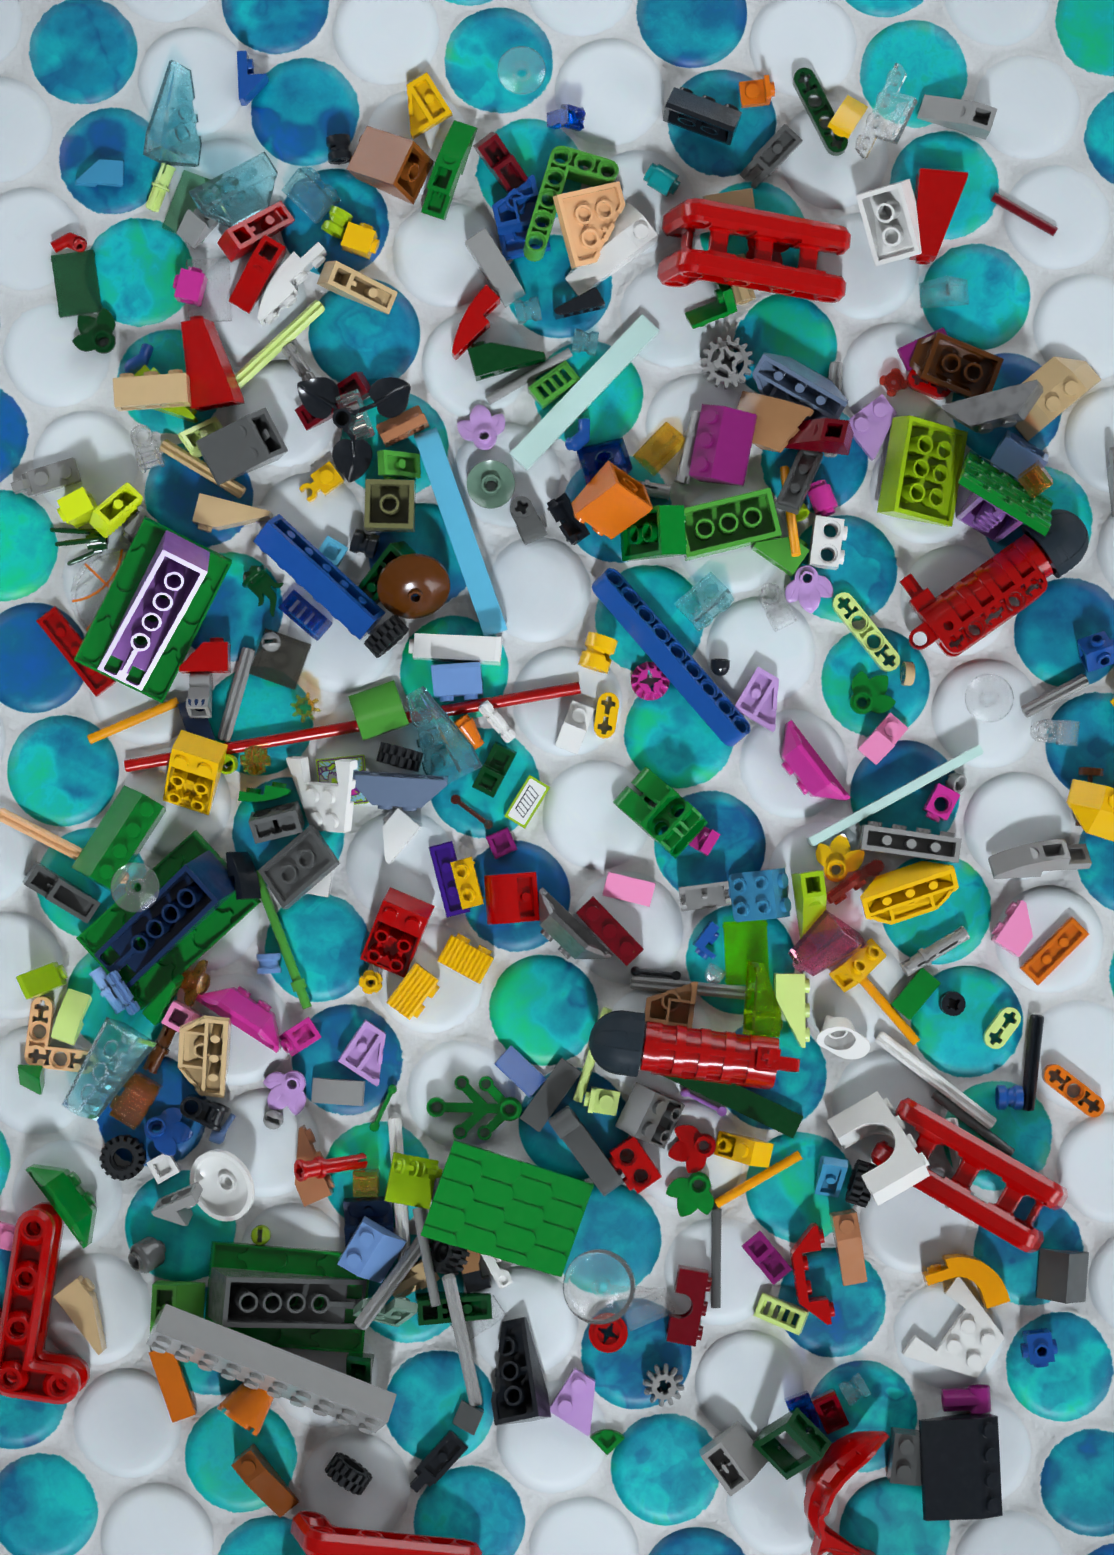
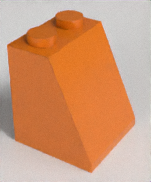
[571,461,653,540]

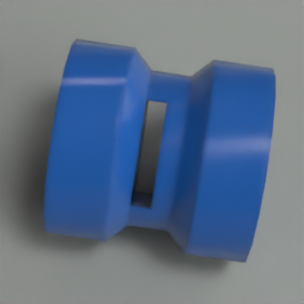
[995,1085,1024,1110]

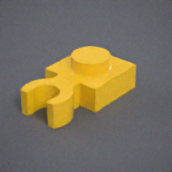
[299,461,344,503]

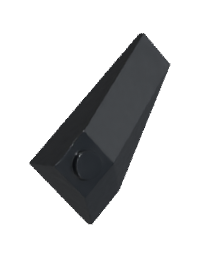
[491,1317,551,1426]

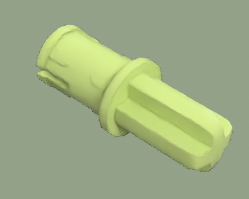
[146,163,176,212]

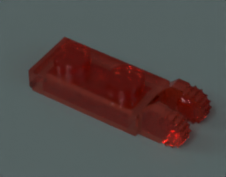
[826,859,885,905]

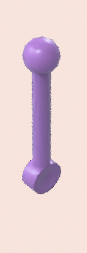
[680,1087,727,1116]

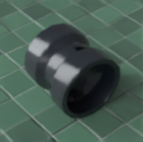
[326,134,352,165]
[349,529,380,559]

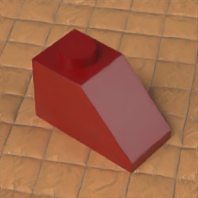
[179,638,231,674]

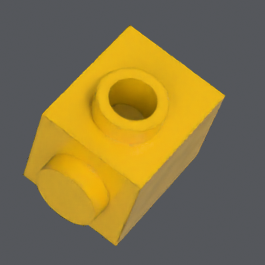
[341,222,380,259]

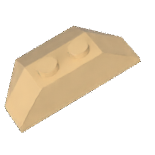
[1014,356,1101,442]
[178,1015,231,1098]

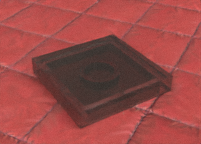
[249,628,312,690]

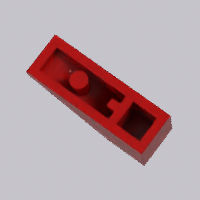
[217,201,295,263]

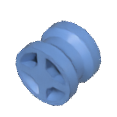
[256,953,281,974]

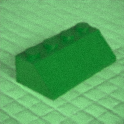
[71,785,166,893]

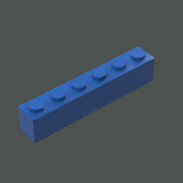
[253,514,386,640]

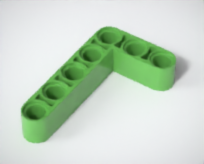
[523,146,619,262]

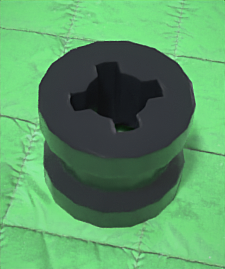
[939,991,966,1016]

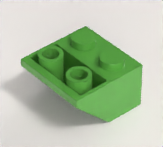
[150,1280,206,1332]

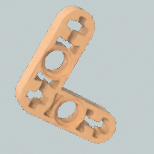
[24,996,97,1073]

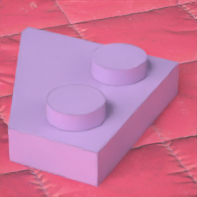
[848,394,897,461]
[550,1367,595,1436]

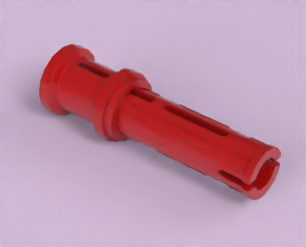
[294,1153,368,1182]

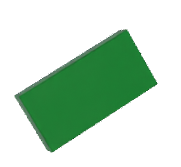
[891,968,941,1020]

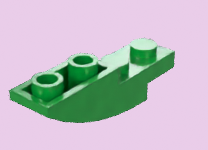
[421,120,478,221]

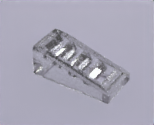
[335,389,375,441]

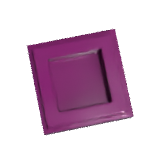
[486,827,518,859]

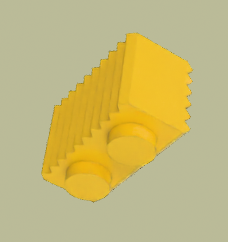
[437,933,494,984]
[386,963,440,1020]

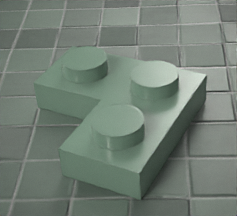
[353,1297,418,1327]

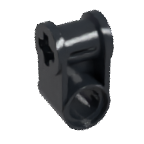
[180,1094,230,1131]

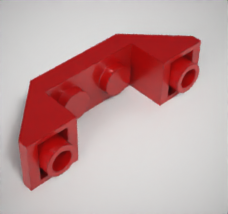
[790,1223,835,1325]

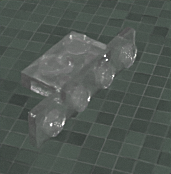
[855,63,918,159]

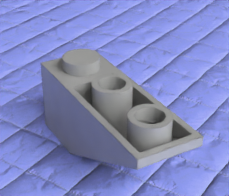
[917,94,997,140]

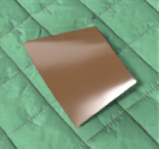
[737,391,814,453]
[644,981,698,1028]

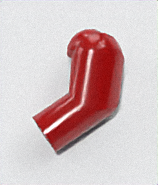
[50,233,87,253]

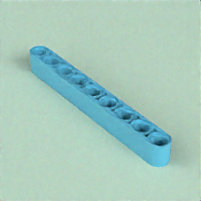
[414,427,508,636]

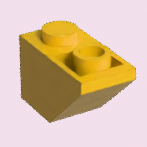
[714,1131,774,1168]

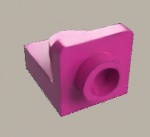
[689,827,721,856]
[279,1017,322,1056]

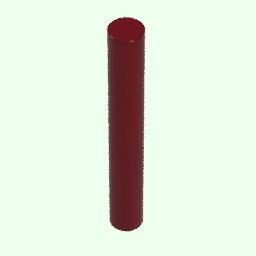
[991,192,1058,236]

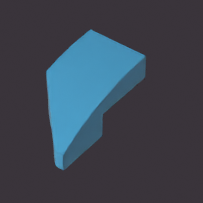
[75,159,123,187]

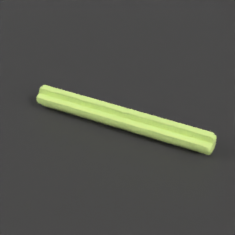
[235,300,325,389]

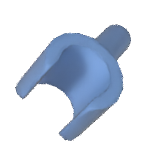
[209,1113,236,1144]

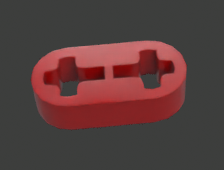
[906,369,951,400]

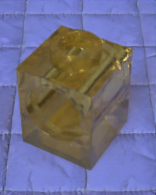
[353,1169,380,1197]

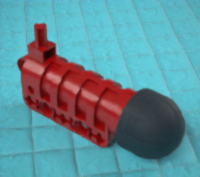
[900,509,1089,657]
[589,1010,800,1089]

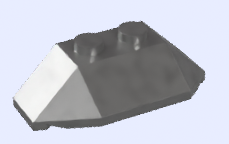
[942,379,1043,434]
[539,887,613,959]

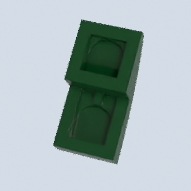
[472,742,517,798]

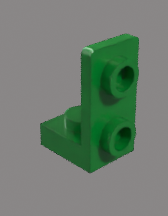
[685,283,737,329]

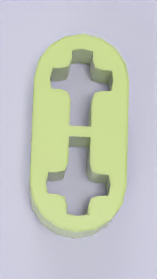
[983,1007,1021,1049]

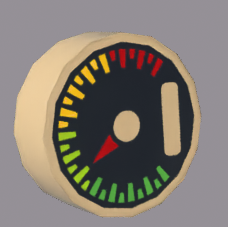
[900,661,915,686]

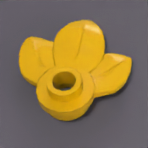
[815,834,865,882]

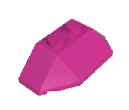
[781,720,851,801]
[194,986,282,1053]

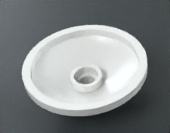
[190,1150,255,1222]

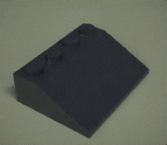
[919,1413,1003,1521]

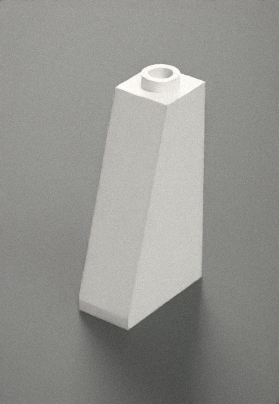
[409,633,502,666]

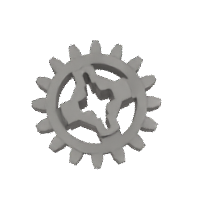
[701,335,754,390]

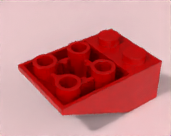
[360,887,435,978]

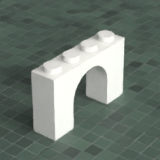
[827,1091,930,1206]

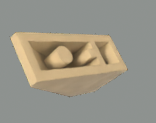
[317,261,398,314]
[192,493,273,533]
[54,1275,107,1355]

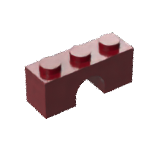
[576,896,644,966]
[665,1265,712,1347]

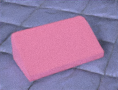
[603,872,656,907]

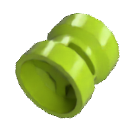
[321,206,353,239]

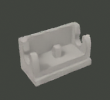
[678,881,730,911]

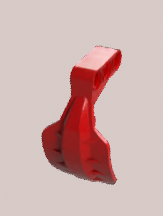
[804,1431,889,1555]

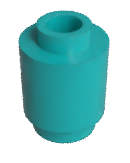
[643,163,681,197]

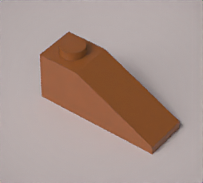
[231,1444,299,1517]

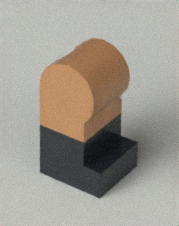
[462,1250,491,1293]

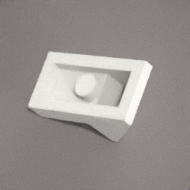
[555,700,595,755]

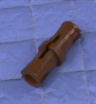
[142,1024,177,1074]

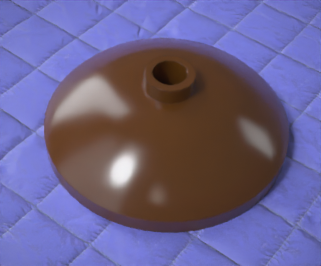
[377,554,450,619]

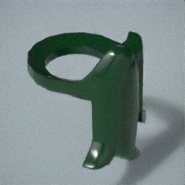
[242,565,284,617]

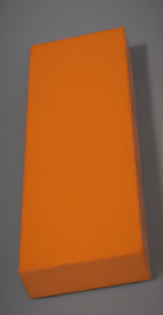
[1020,917,1089,985]
[149,1350,197,1423]

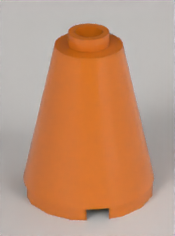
[217,1382,274,1437]

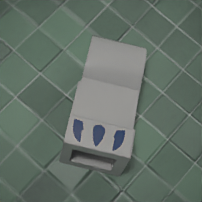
[186,672,213,718]

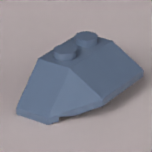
[752,352,848,421]
[353,770,449,811]

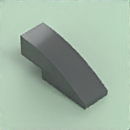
[23,861,101,924]

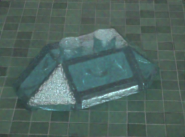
[188,152,278,228]

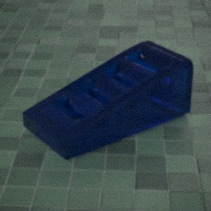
[278,589,332,641]

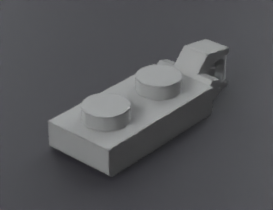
[11,457,82,496]

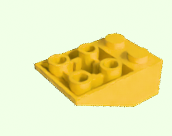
[163,730,228,815]

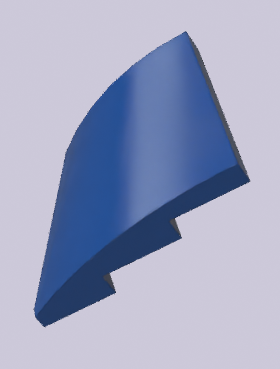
[492,175,551,261]

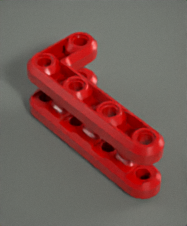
[657,198,851,303]
[871,1098,1068,1253]
[0,1202,90,1404]
[290,1511,482,1555]

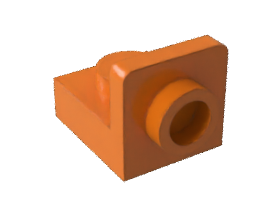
[738,75,775,108]

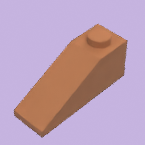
[829,1209,867,1286]

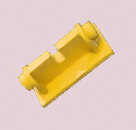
[450,857,484,910]

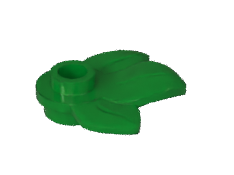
[850,671,896,714]
[666,1172,714,1217]

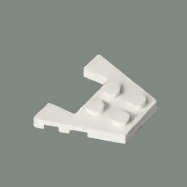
[286,756,358,833]
[902,1277,1005,1378]

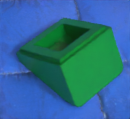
[18,1065,45,1095]

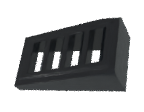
[554,287,605,319]

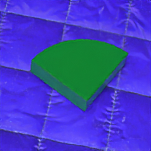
[590,1429,625,1455]

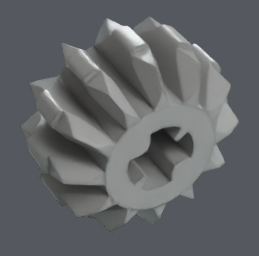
[643,1363,685,1407]

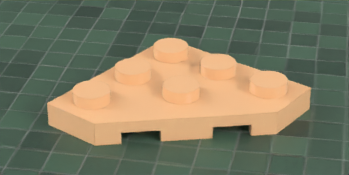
[553,181,625,269]

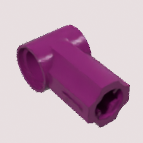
[941,1384,991,1413]

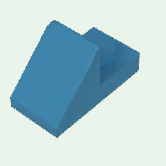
[814,1156,848,1198]

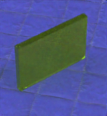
[722,920,770,985]

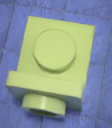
[583,1086,620,1116]

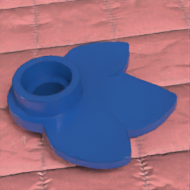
[144,1108,193,1156]

